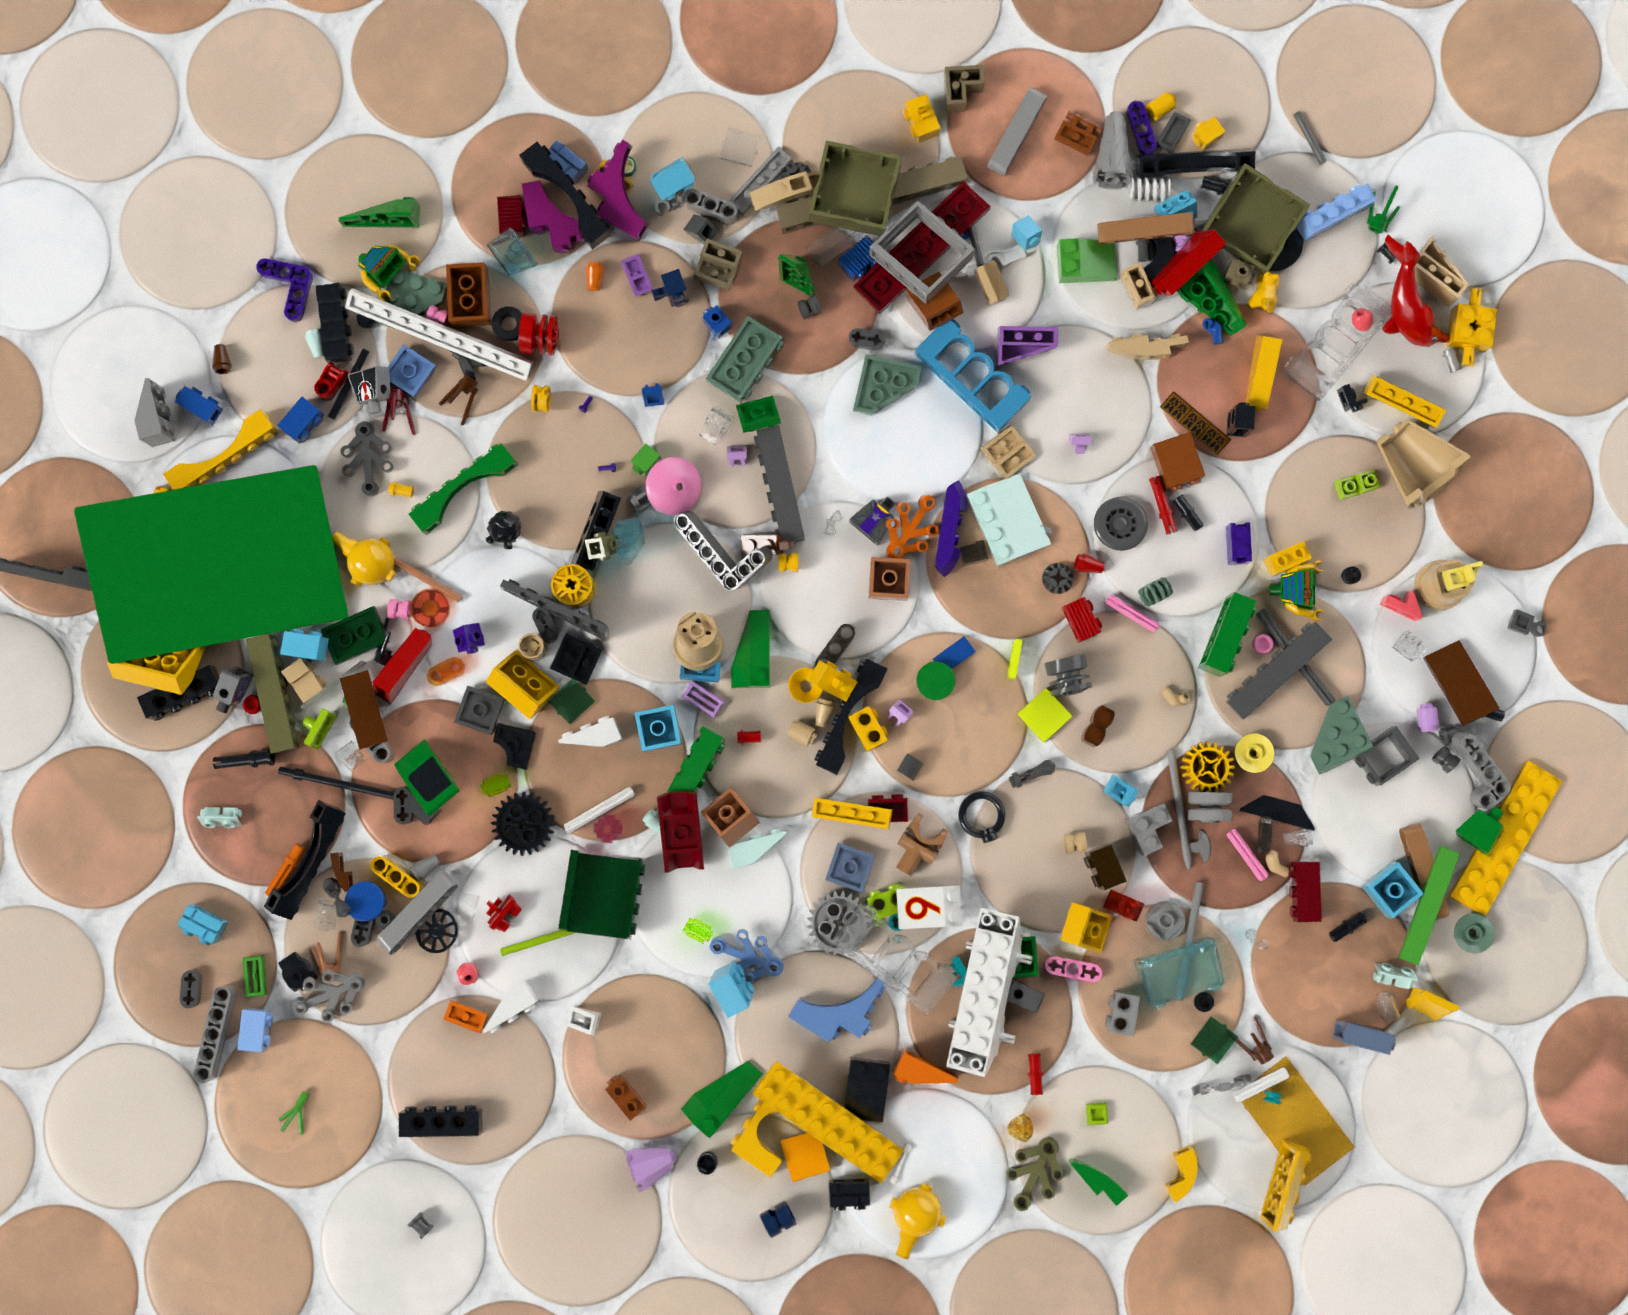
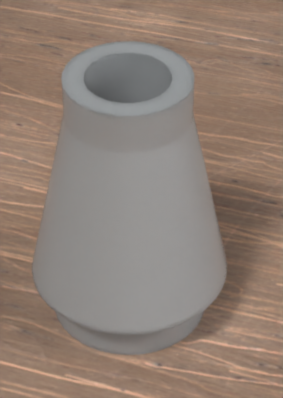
[410,854,441,881]

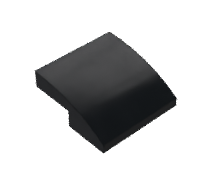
[549,633,602,685]

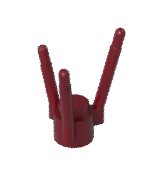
[382,389,416,435]

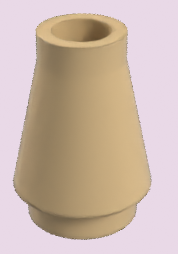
[815,698,835,727]

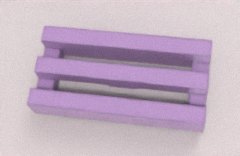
[682,681,725,718]

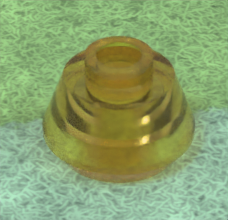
[1008,1114,1033,1142]

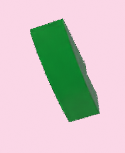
[1068,1159,1128,1206]

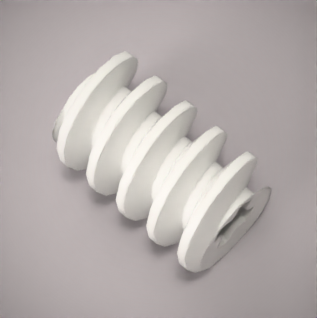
[1129,177,1171,203]

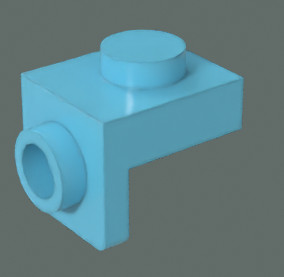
[1103,775,1139,807]

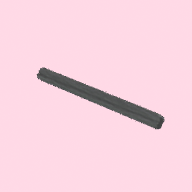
[1256,608,1335,706]

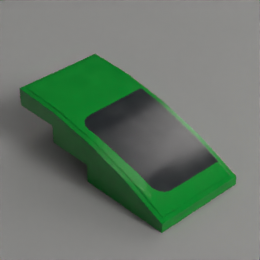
[394,739,460,816]

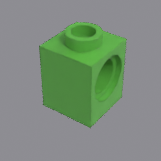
[630,443,662,476]

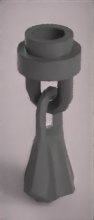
[1009,760,1056,788]
[323,878,351,917]

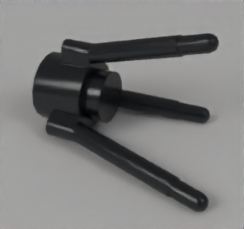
[373,617,404,666]

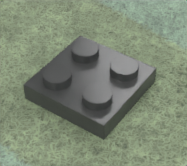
[454,685,505,735]

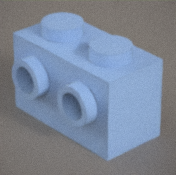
[237,1008,273,1052]

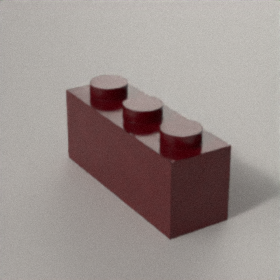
[1289,861,1322,922]

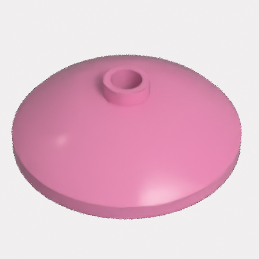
[646,457,701,515]

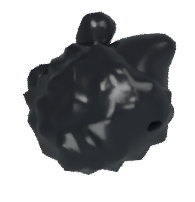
[486,511,522,550]

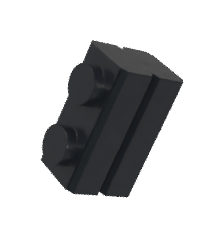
[829,1178,870,1211]

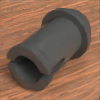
[1136,239,1151,262]

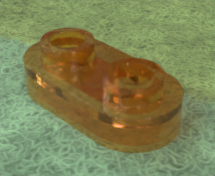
[427,657,465,686]

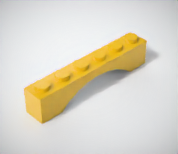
[163,409,278,490]

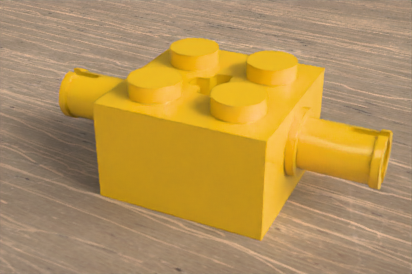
[1447,288,1497,367]

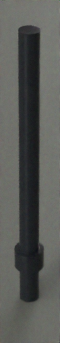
[278,766,394,800]

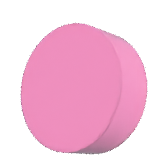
[1252,634,1274,654]

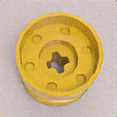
[551,564,596,609]

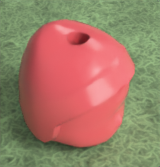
[1352,308,1373,331]
[456,962,478,985]

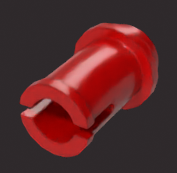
[737,730,761,745]

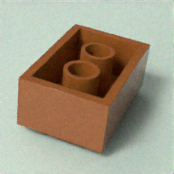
[446,262,491,327]

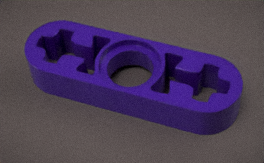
[1127,101,1157,154]

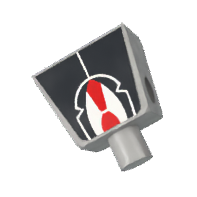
[348,366,390,414]

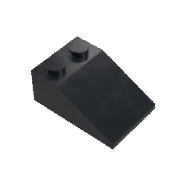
[844,1057,890,1122]

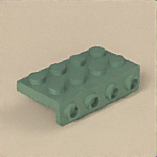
[706,316,784,403]

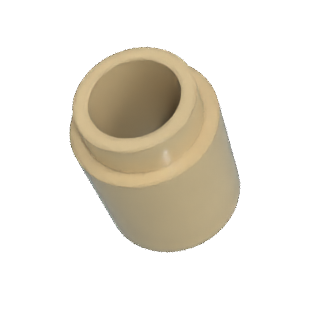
[787,721,817,747]

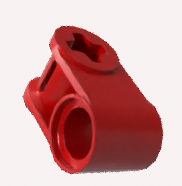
[314,362,348,401]

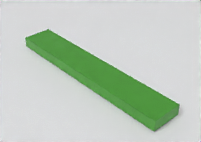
[1398,846,1460,966]

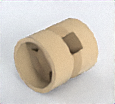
[518,633,547,661]

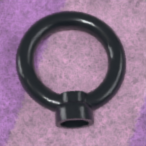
[958,791,1006,843]

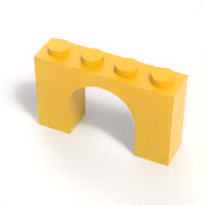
[731,1099,782,1178]

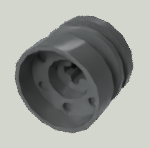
[1044,654,1092,697]

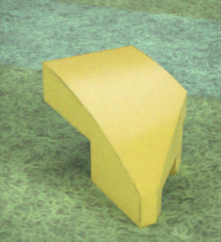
[1442,561,1483,591]

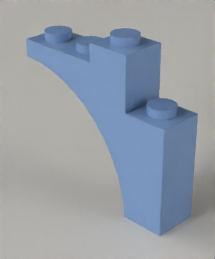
[788,977,886,1042]

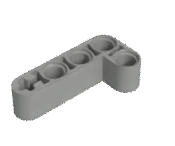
[1452,732,1511,810]

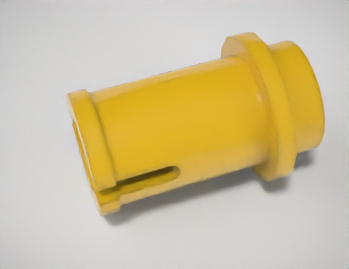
[388,481,414,498]

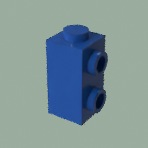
[175,386,223,425]

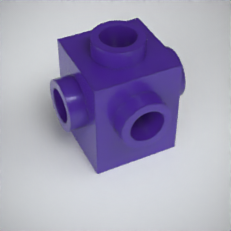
[452,623,485,654]

